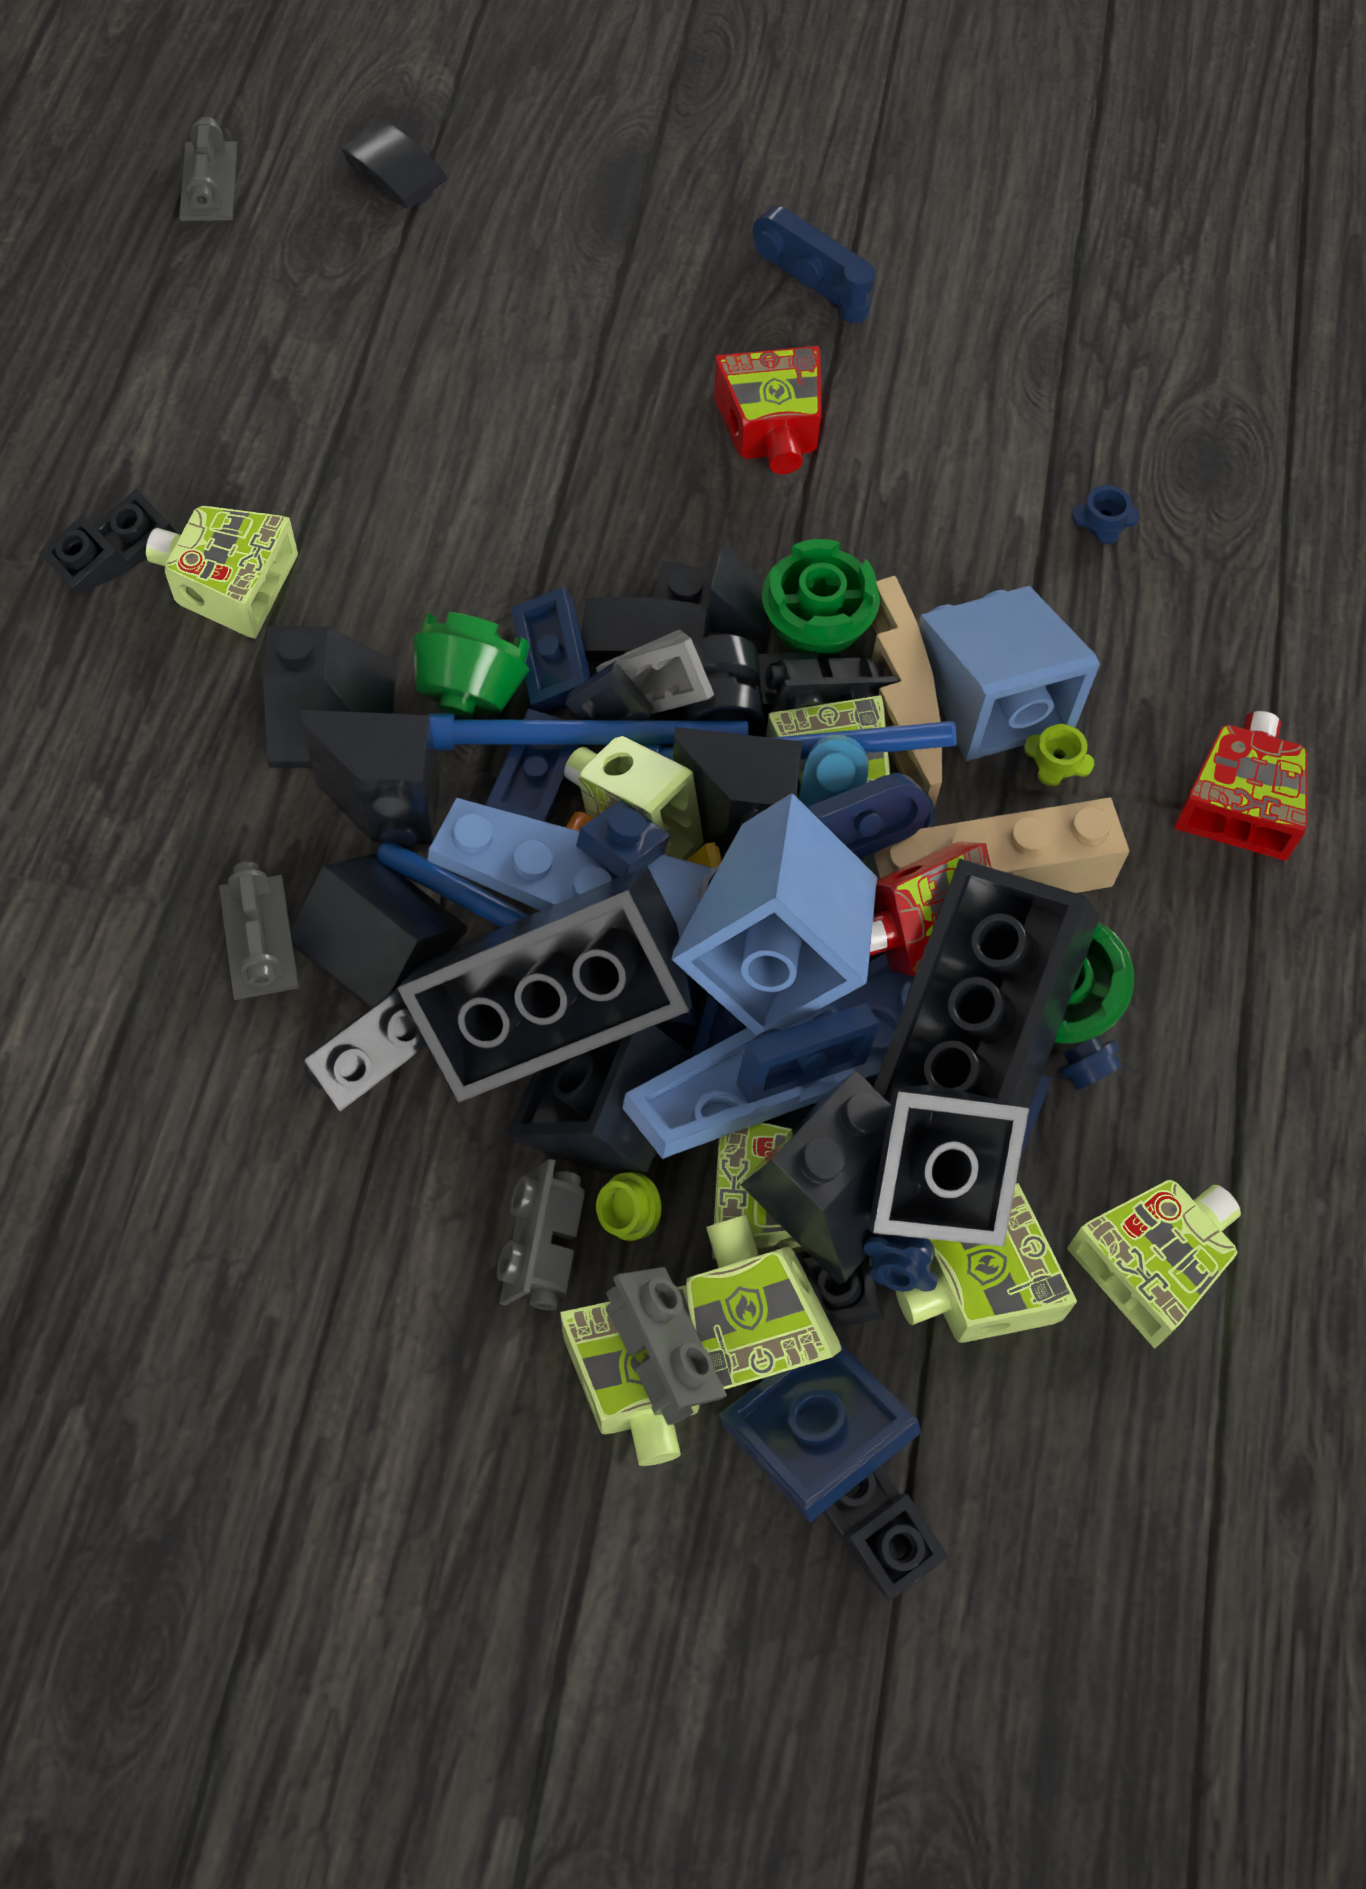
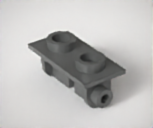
[179,117,238,221]
[219,862,299,1000]
[497,1159,585,1310]
[606,1267,727,1425]

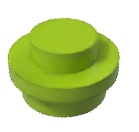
[596,1172,661,1241]

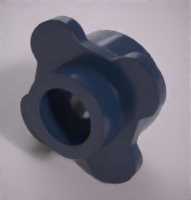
[1071,485,1139,544]
[864,1234,938,1292]

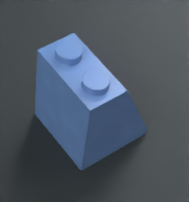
[918,586,1100,761]
[672,793,877,1036]

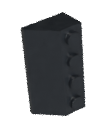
[873,858,1100,1109]
[397,866,692,1102]

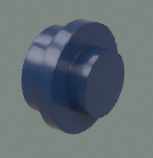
[1057,1036,1122,1090]

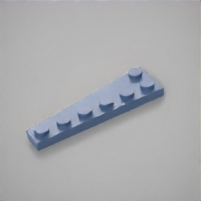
[428,798,714,976]
[623,953,915,1159]

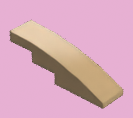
[871,576,942,808]

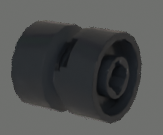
[685,634,765,736]

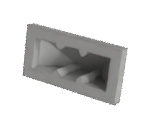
[596,629,714,714]

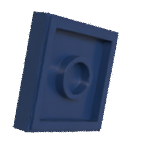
[719,1342,921,1523]

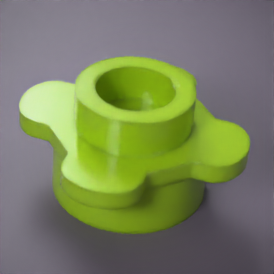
[1024,724,1094,786]

